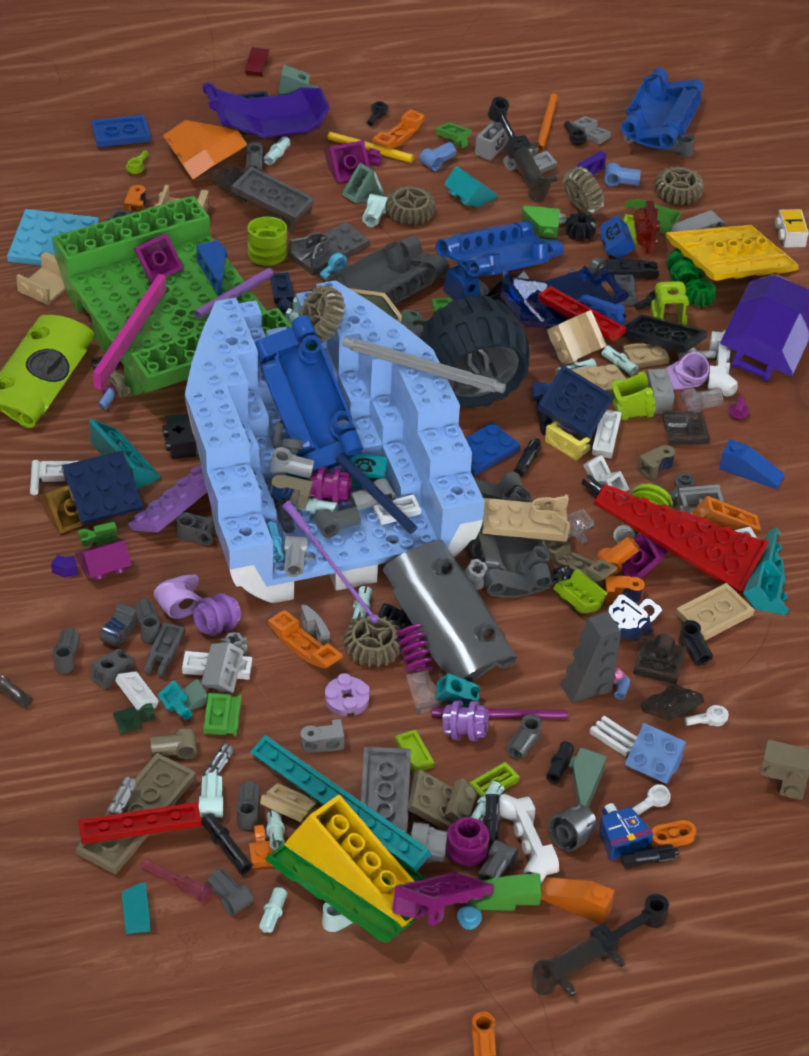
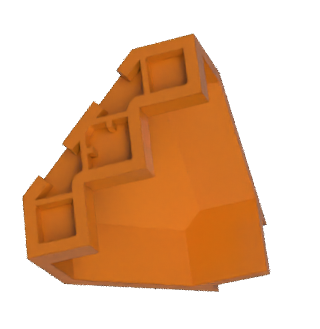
[163,120,247,180]

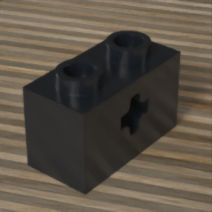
[162,414,196,459]

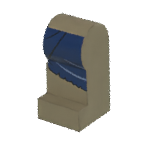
[637,445,675,481]
[270,475,313,510]

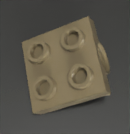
[407,769,453,831]

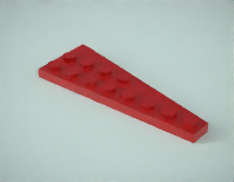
[593,484,769,594]

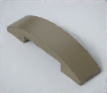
[546,540,617,581]

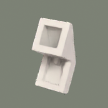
[583,455,629,491]

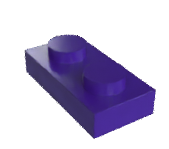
[576,151,606,175]

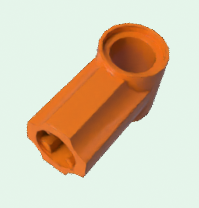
[597,535,640,576]
[470,1012,496,1056]

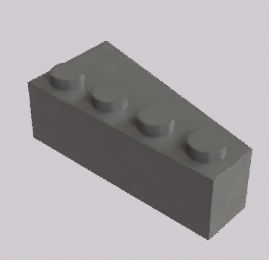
[560,612,621,703]

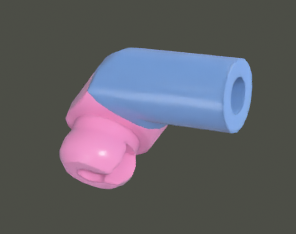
[613,668,630,700]

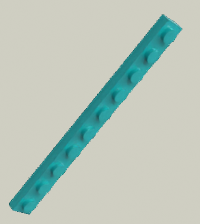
[250,735,432,872]

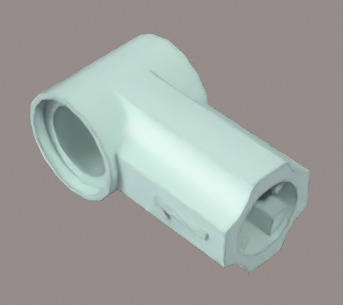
[362,194,388,227]
[199,773,223,818]

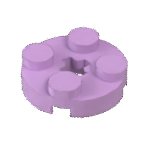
[325,674,369,716]

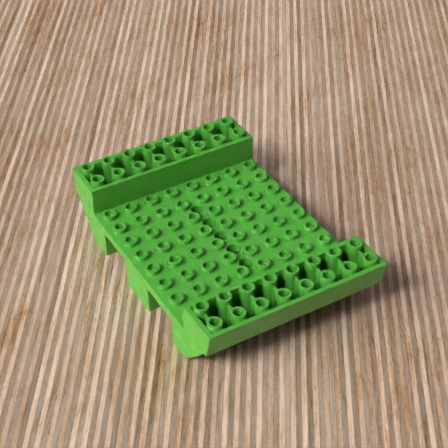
[52,196,292,396]

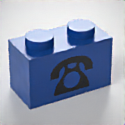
[599,215,636,259]

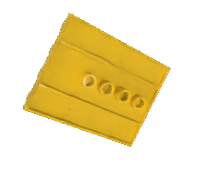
[666,225,799,281]

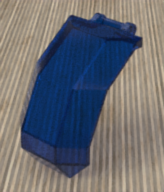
[500,265,629,329]

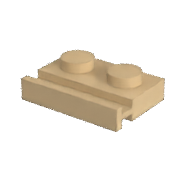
[622,342,670,369]
[260,783,318,822]

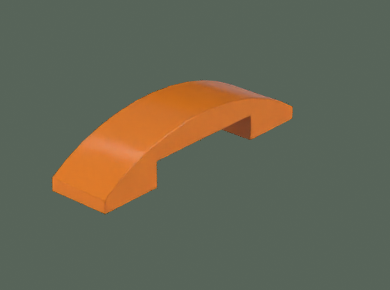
[372,109,426,148]
[268,610,343,668]

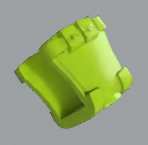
[651,282,689,325]
[612,371,656,420]

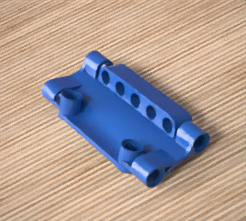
[435,220,564,277]

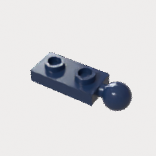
[270,272,293,314]

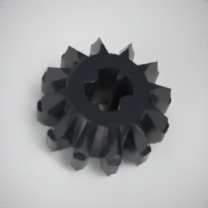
[565,212,596,242]

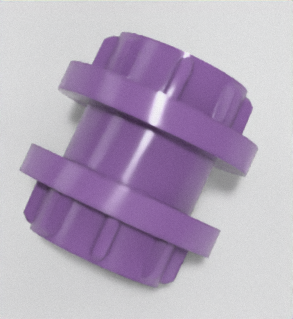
[193,593,241,636]
[443,701,489,742]

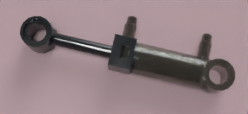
[487,97,558,202]
[531,894,669,996]

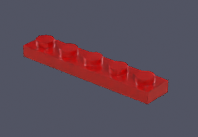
[538,286,626,342]
[78,802,202,845]

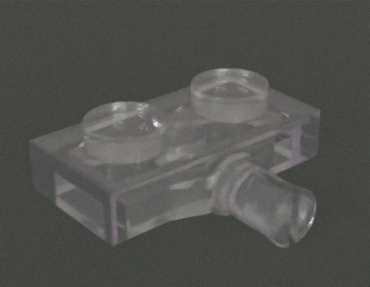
[567,509,594,544]
[406,670,439,714]

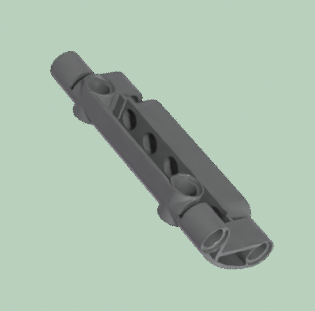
[310,235,450,305]
[468,472,553,598]
[383,540,517,683]

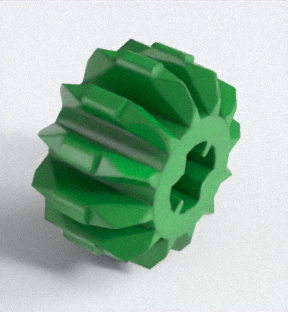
[685,277,716,308]

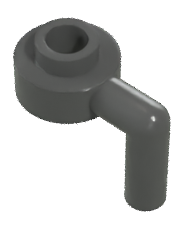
[568,256,606,284]
[273,424,303,454]

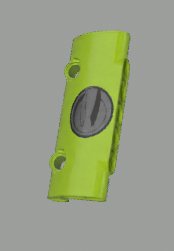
[0,315,95,428]

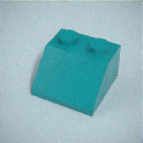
[444,166,498,208]

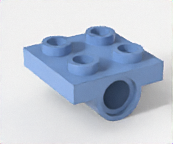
[625,723,687,785]

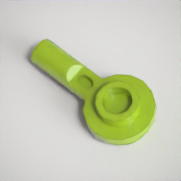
[126,150,149,175]

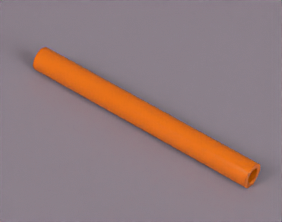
[536,93,558,152]

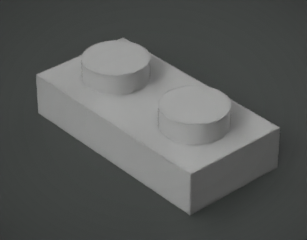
[516,151,557,180]

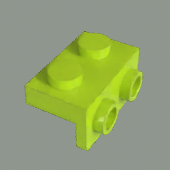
[553,569,607,614]

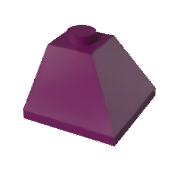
[324,140,371,183]
[133,233,184,284]
[621,533,667,579]

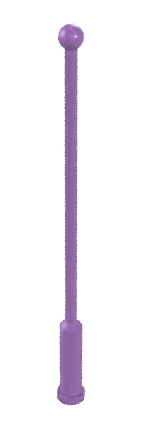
[282,501,379,623]

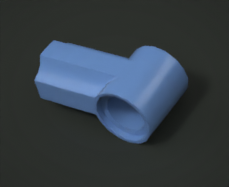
[419,142,457,171]
[604,163,641,187]

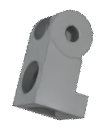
[301,719,344,753]

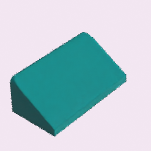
[122,882,150,934]

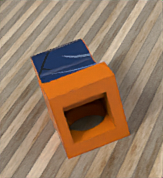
[124,185,146,213]
[602,576,645,605]

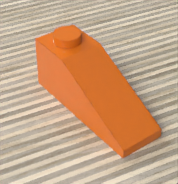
[692,496,761,533]
[541,877,615,924]

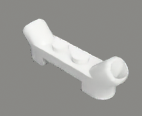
[707,330,738,397]
[500,794,559,883]

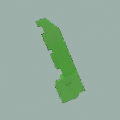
[625,199,682,234]

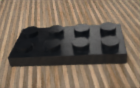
[622,314,707,353]

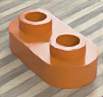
[651,820,696,847]

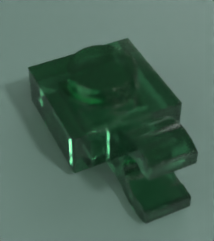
[113,703,156,735]

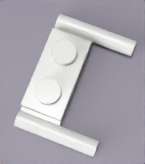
[30,460,78,495]

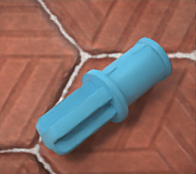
[266,521,284,562]

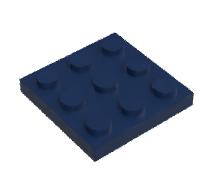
[536,365,615,439]
[61,450,143,525]

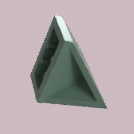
[342,163,386,203]

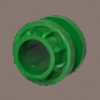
[666,248,703,285]

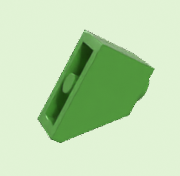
[522,206,560,238]

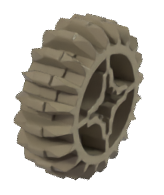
[563,166,605,215]
[654,166,704,206]
[386,185,436,226]
[299,285,346,342]
[344,614,403,668]

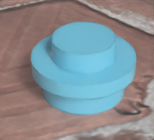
[457,906,482,930]

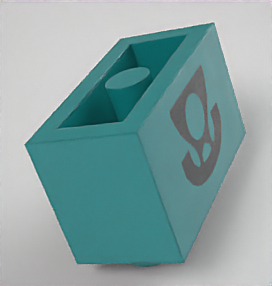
[343,454,388,488]

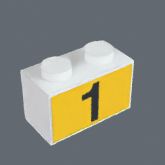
[775,209,809,248]

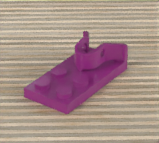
[392,872,494,926]

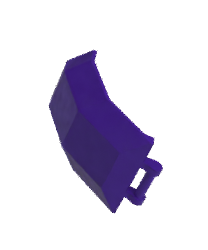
[202,82,330,139]
[720,274,809,382]

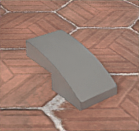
[572,116,611,145]
[301,605,330,646]

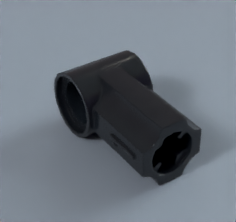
[678,620,713,666]

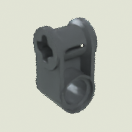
[176,512,216,545]

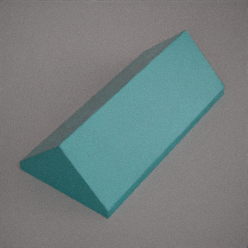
[89,418,161,489]

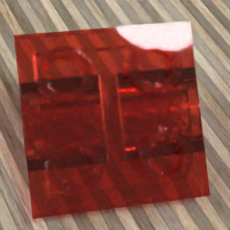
[633,201,660,254]

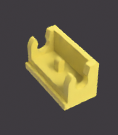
[545,421,591,461]

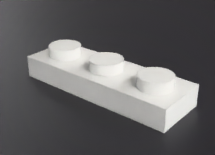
[592,410,622,459]
[182,651,252,680]

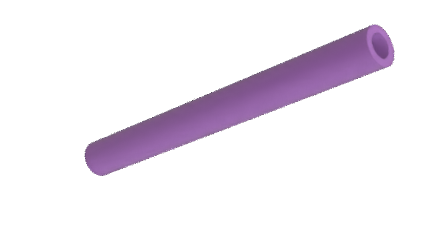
[194,268,274,319]

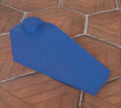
[196,240,227,295]
[719,439,785,489]

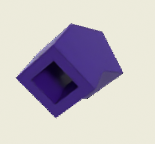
[51,555,77,577]

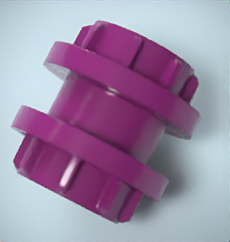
[309,467,352,506]
[446,817,489,867]

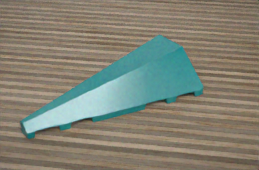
[743,527,789,615]

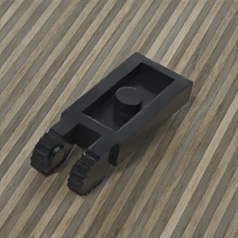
[605,259,659,280]

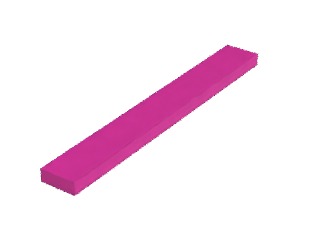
[93,274,166,389]

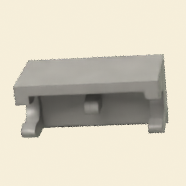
[676,484,724,514]
[201,642,244,693]

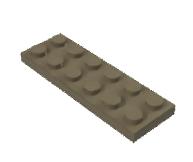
[76,753,196,875]

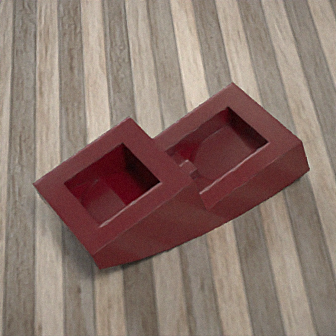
[245,47,269,76]

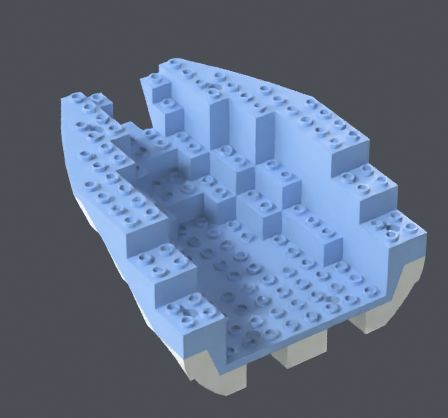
[185,281,485,603]

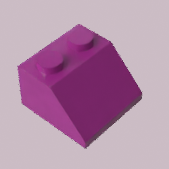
[75,540,132,580]

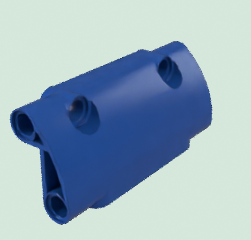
[621,67,704,149]
[254,315,364,472]

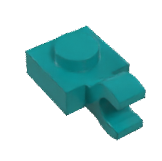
[157,680,193,721]

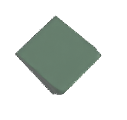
[401,310,426,326]
[183,679,207,710]

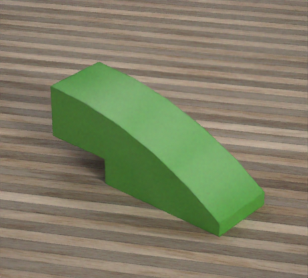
[466,874,541,911]

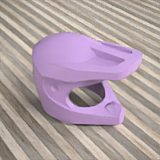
[666,352,709,390]
[154,574,203,619]

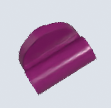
[366,148,383,166]
[728,397,749,419]

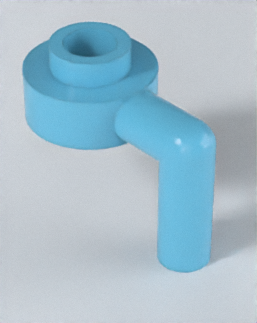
[320,253,348,281]

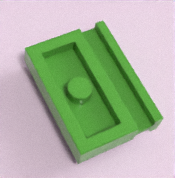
[204,693,242,736]

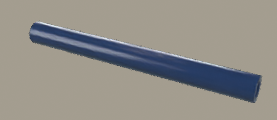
[335,453,418,535]

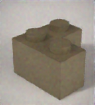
[760,740,809,800]

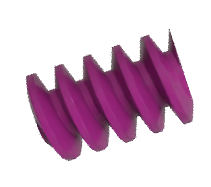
[397,624,434,674]

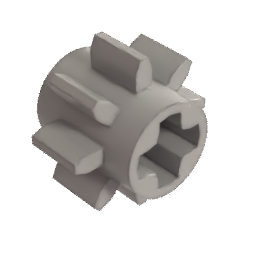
[221,632,247,654]

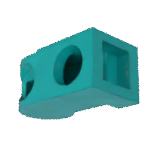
[435,673,480,707]

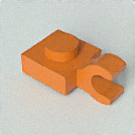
[249,825,274,869]

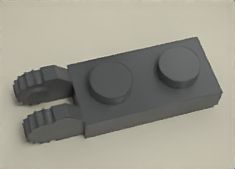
[145,622,185,677]

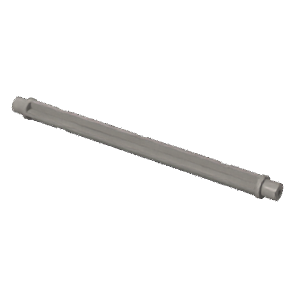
[342,337,506,393]

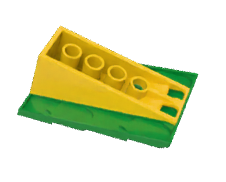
[265,794,427,943]

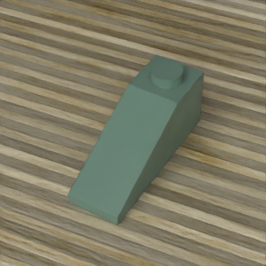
[569,748,607,808]

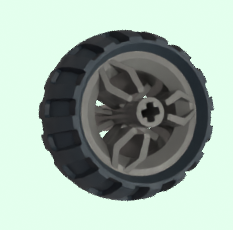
[420,296,530,408]

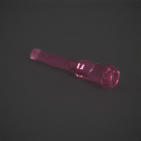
[141,860,212,902]

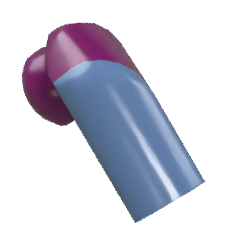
[98,385,117,410]

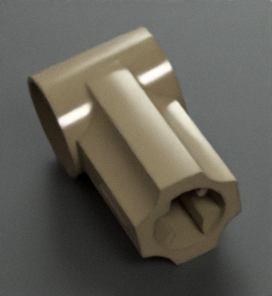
[150,729,197,760]

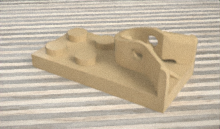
[482,494,570,542]

